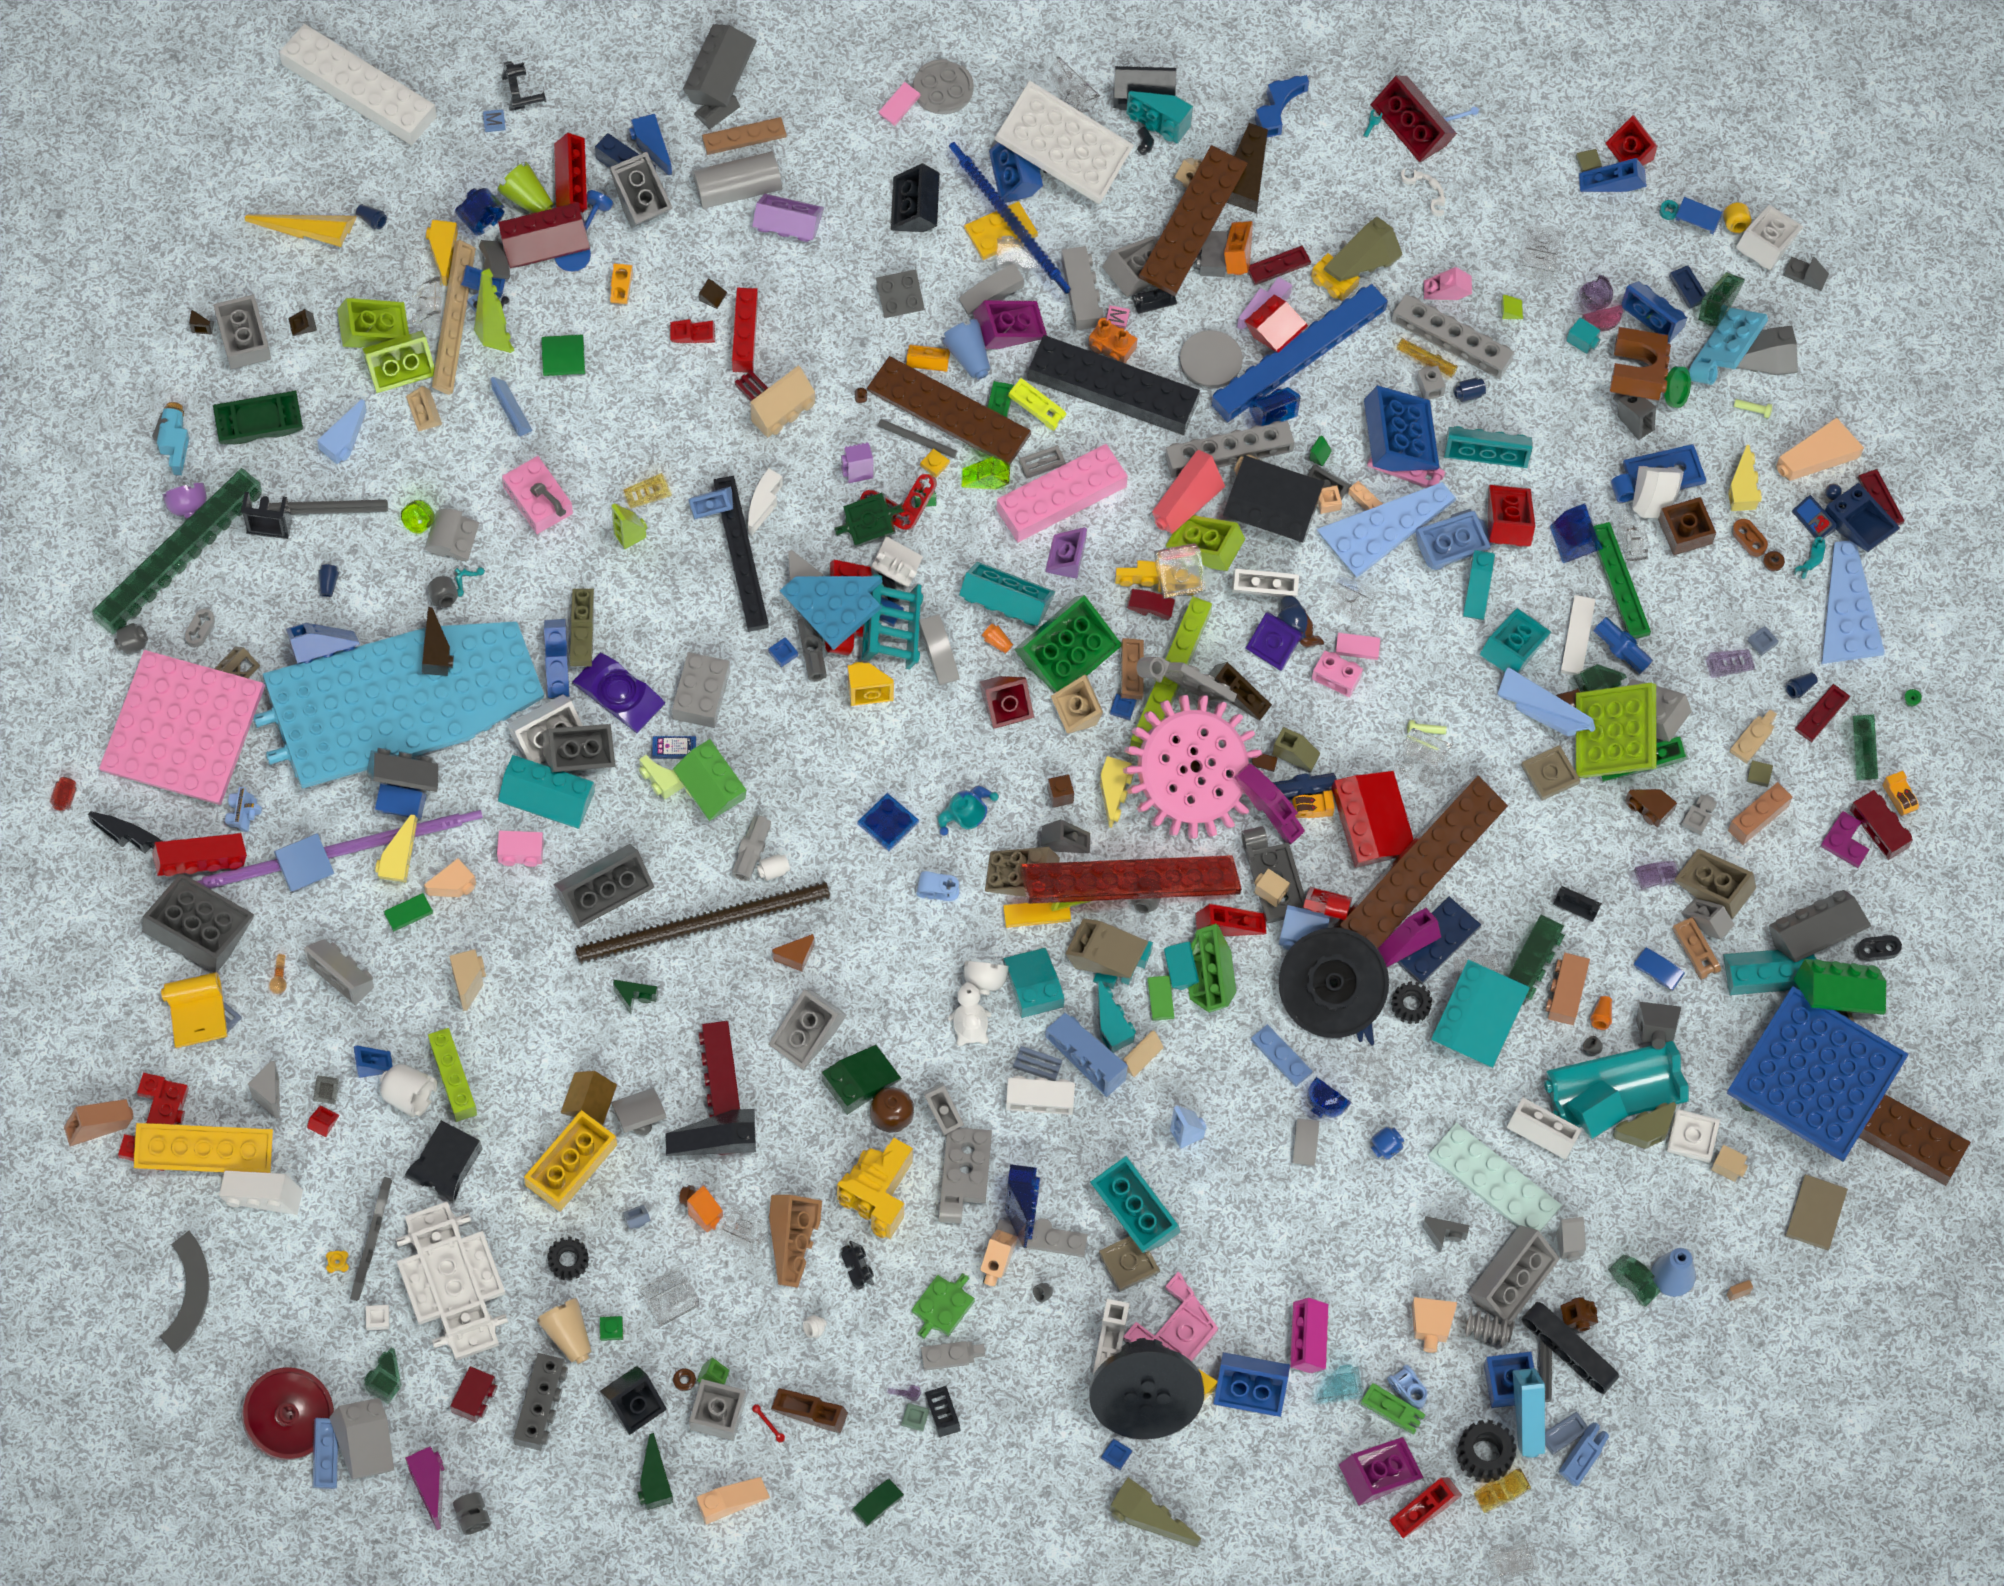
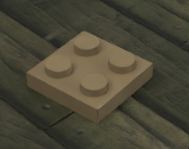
[1521,745,1581,801]
[1099,1236,1160,1292]

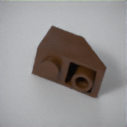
[1625,789,1677,828]

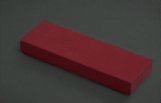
[1248,245,1311,285]
[1857,469,1905,525]
[1795,684,1851,743]

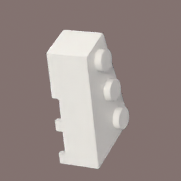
[219,1171,303,1215]

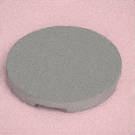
[912,59,974,115]
[1180,330,1243,388]

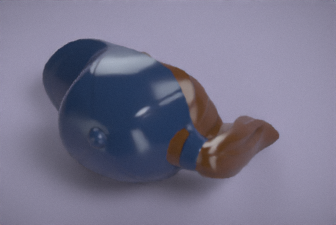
[1277,596,1324,648]

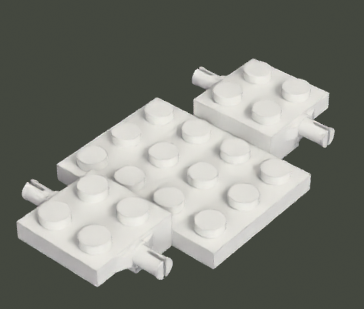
[395,1201,508,1361]

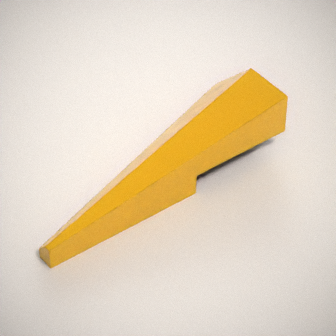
[245,214,357,247]

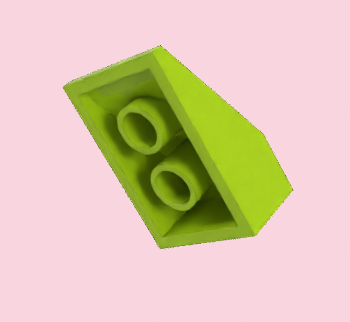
[337,298,409,348]
[1166,515,1245,571]

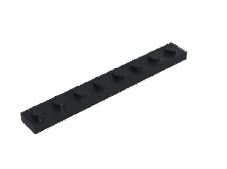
[713,475,769,632]

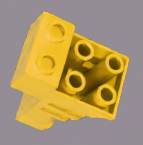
[837,1137,913,1239]

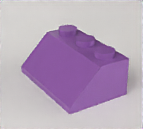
[752,194,824,242]

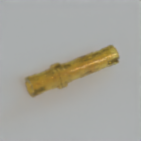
[1397,338,1458,378]

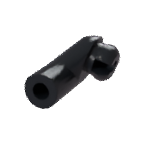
[1137,126,1154,155]

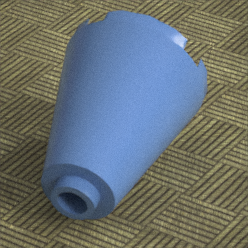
[940,319,991,380]
[1651,1248,1696,1297]

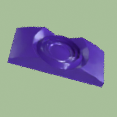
[572,652,665,733]

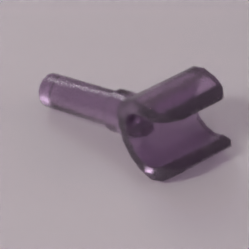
[888,1385,922,1401]

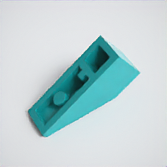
[1463,550,1495,620]

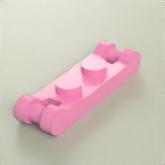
[1367,458,1445,488]

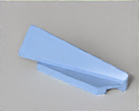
[1498,667,1595,736]

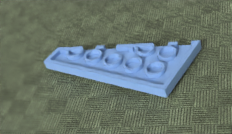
[1317,482,1456,578]
[1821,540,1885,664]

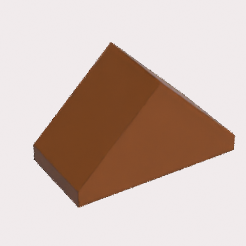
[772,934,815,972]

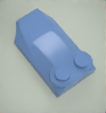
[1416,511,1492,570]

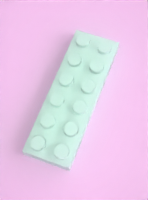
[1428,1123,1562,1232]

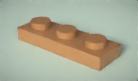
[1121,638,1144,700]

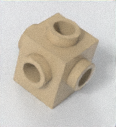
[1175,158,1202,188]

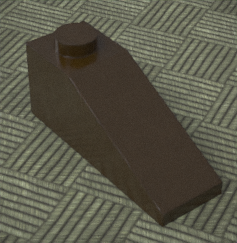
[422,607,454,676]
[1208,662,1272,721]

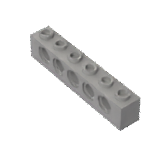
[1392,294,1514,379]
[1165,421,1295,478]

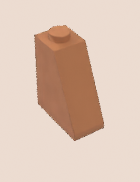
[64,1099,133,1147]

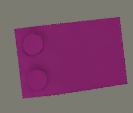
[973,300,1047,349]
[1339,1437,1424,1506]
[405,1446,445,1530]

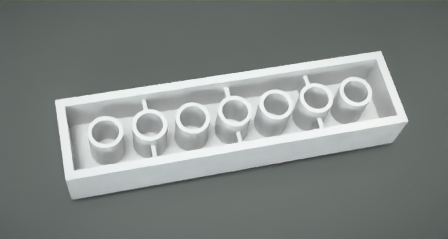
[279,24,437,145]

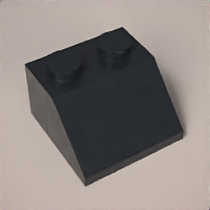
[600,1366,667,1435]

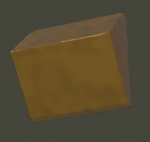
[561,1070,617,1125]

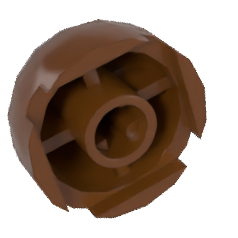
[870,1087,914,1133]

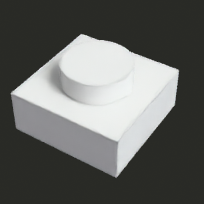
[366,1305,390,1330]

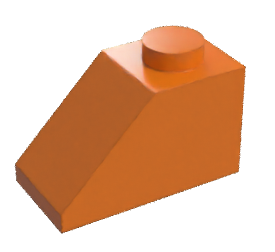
[687,1186,723,1233]

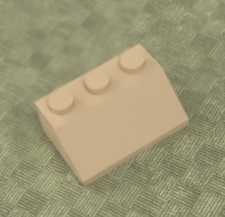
[750,365,815,438]

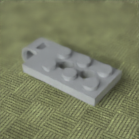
[1137,657,1237,702]
[939,1127,992,1224]

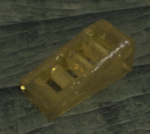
[623,473,672,509]

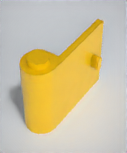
[161,972,228,1048]

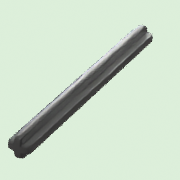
[268,499,388,515]

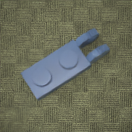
[1558,1422,1609,1486]

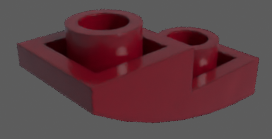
[1127,589,1175,621]

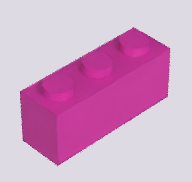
[1290,1297,1329,1373]

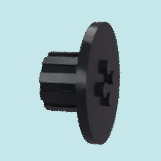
[1278,928,1389,1038]
[1089,1338,1204,1439]

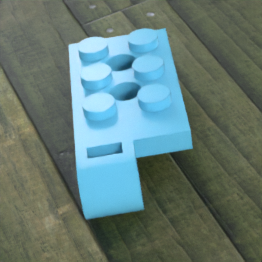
[1689,308,1768,385]

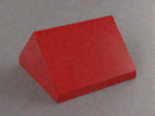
[1605,115,1658,166]

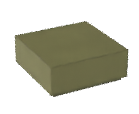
[1576,149,1602,172]
[1747,760,1773,787]

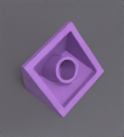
[1045,527,1087,579]

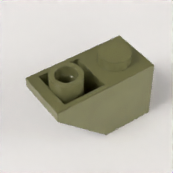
[1272,727,1321,772]

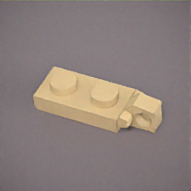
[1730,709,1777,764]

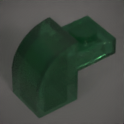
[1608,1254,1661,1307]

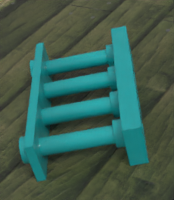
[861,574,924,670]

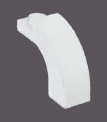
[1093,1299,1130,1374]

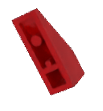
[1196,903,1267,936]
[1389,1477,1462,1539]

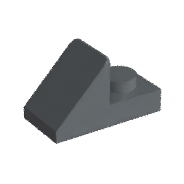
[1783,256,1829,291]
[1423,1216,1470,1252]

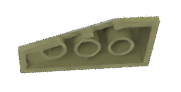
[1324,216,1403,281]
[1110,1477,1201,1548]

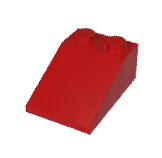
[1488,485,1536,546]

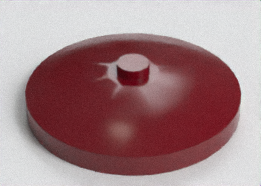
[241,1367,334,1460]

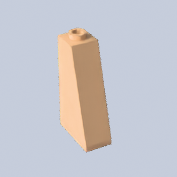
[1776,418,1864,481]

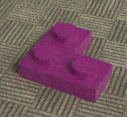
[1820,811,1870,868]

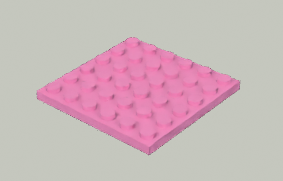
[99,650,265,805]

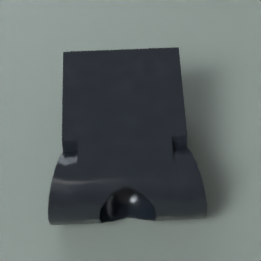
[405,1120,483,1203]

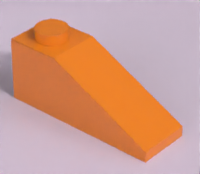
[1224,221,1253,275]

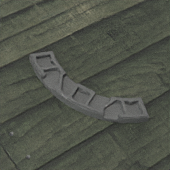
[350,1177,392,1301]
[160,1230,210,1354]

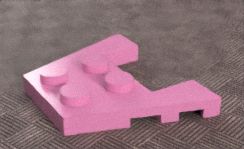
[1123,1272,1218,1362]

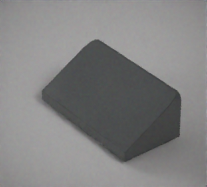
[694,95,740,130]
[1307,464,1352,501]

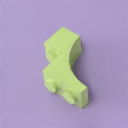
[639,755,692,799]

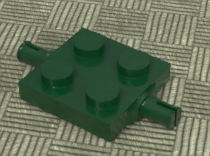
[834,493,904,547]

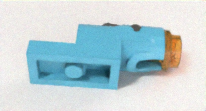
[152,402,189,476]

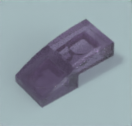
[1634,861,1679,890]

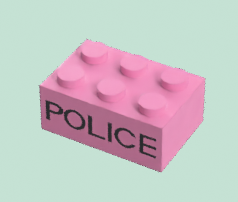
[502,456,573,534]

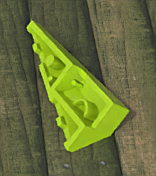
[474,269,514,353]

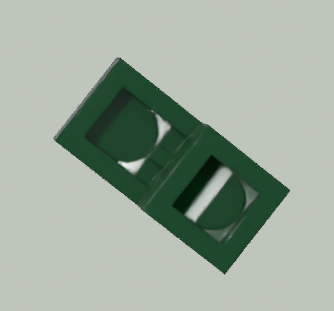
[852,1478,904,1527]

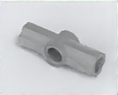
[732,815,771,881]

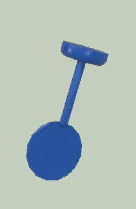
[554,190,614,272]

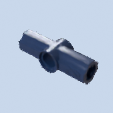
[1273,773,1337,800]

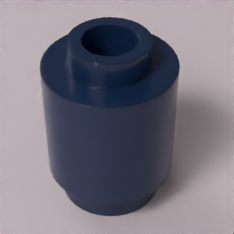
[1453,377,1486,402]

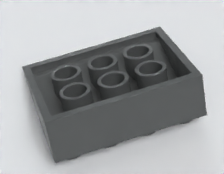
[142,873,254,973]

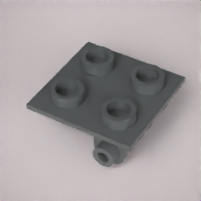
[876,269,925,318]

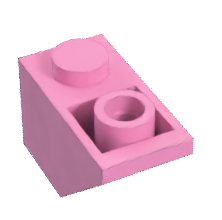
[1424,267,1472,300]

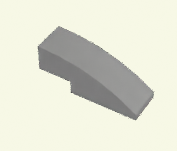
[959,263,1024,315]
[919,614,960,686]

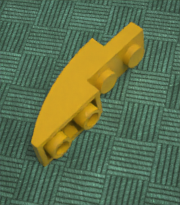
[1115,560,1202,595]

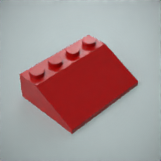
[1331,771,1414,868]

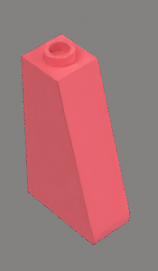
[1152,449,1225,534]

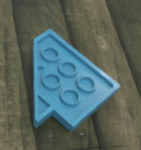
[779,576,883,650]

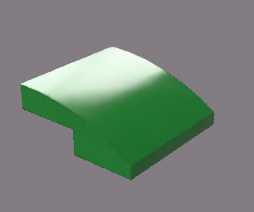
[542,334,585,376]

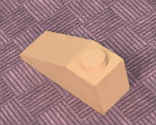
[696,1477,770,1525]

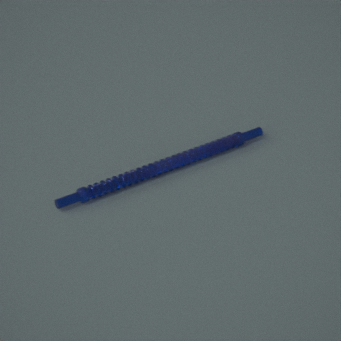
[949,142,1071,294]

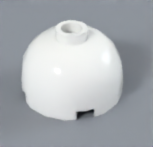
[964,961,1009,995]

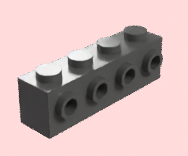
[513,1353,568,1451]

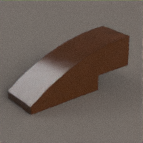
[771,1388,848,1434]

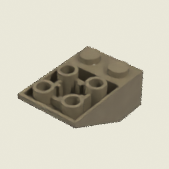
[985,847,1060,899]
[1065,918,1148,979]

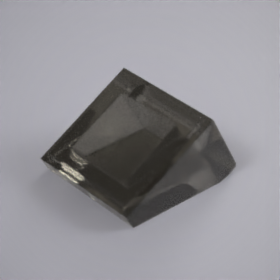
[313,1075,340,1105]

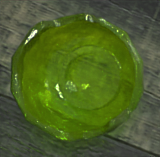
[401,500,435,534]

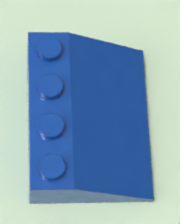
[1364,385,1440,471]

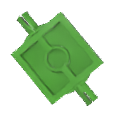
[912,1273,975,1339]

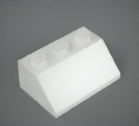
[507,695,583,764]

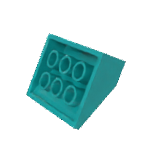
[1431,959,1530,1068]

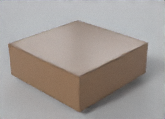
[1726,1280,1753,1301]

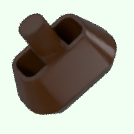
[855,388,867,403]

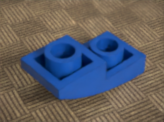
[1634,947,1685,991]

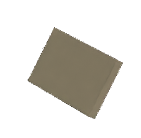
[1786,1174,1848,1251]

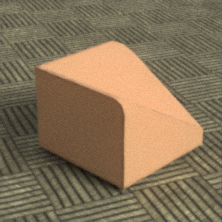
[1318,486,1342,514]

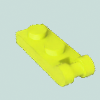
[1007,378,1067,431]

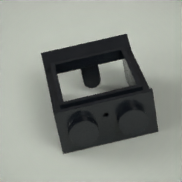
[240,492,292,539]

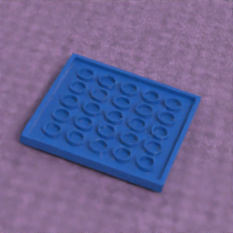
[1726,986,1909,1162]

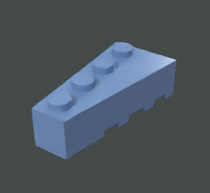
[1045,1013,1128,1097]

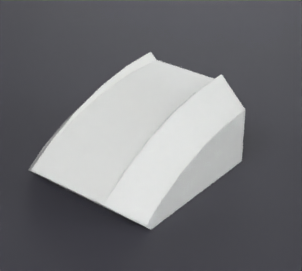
[1632,466,1684,518]

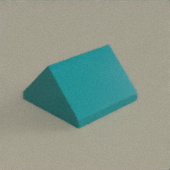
[1566,1081,1628,1140]

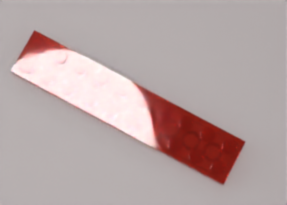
[1020,855,1242,904]

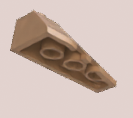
[769,1195,822,1288]

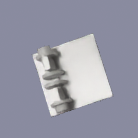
[871,536,923,587]

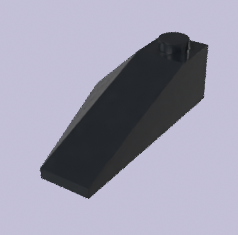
[665,1109,756,1156]

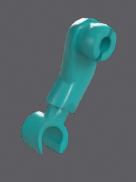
[1794,537,1826,579]

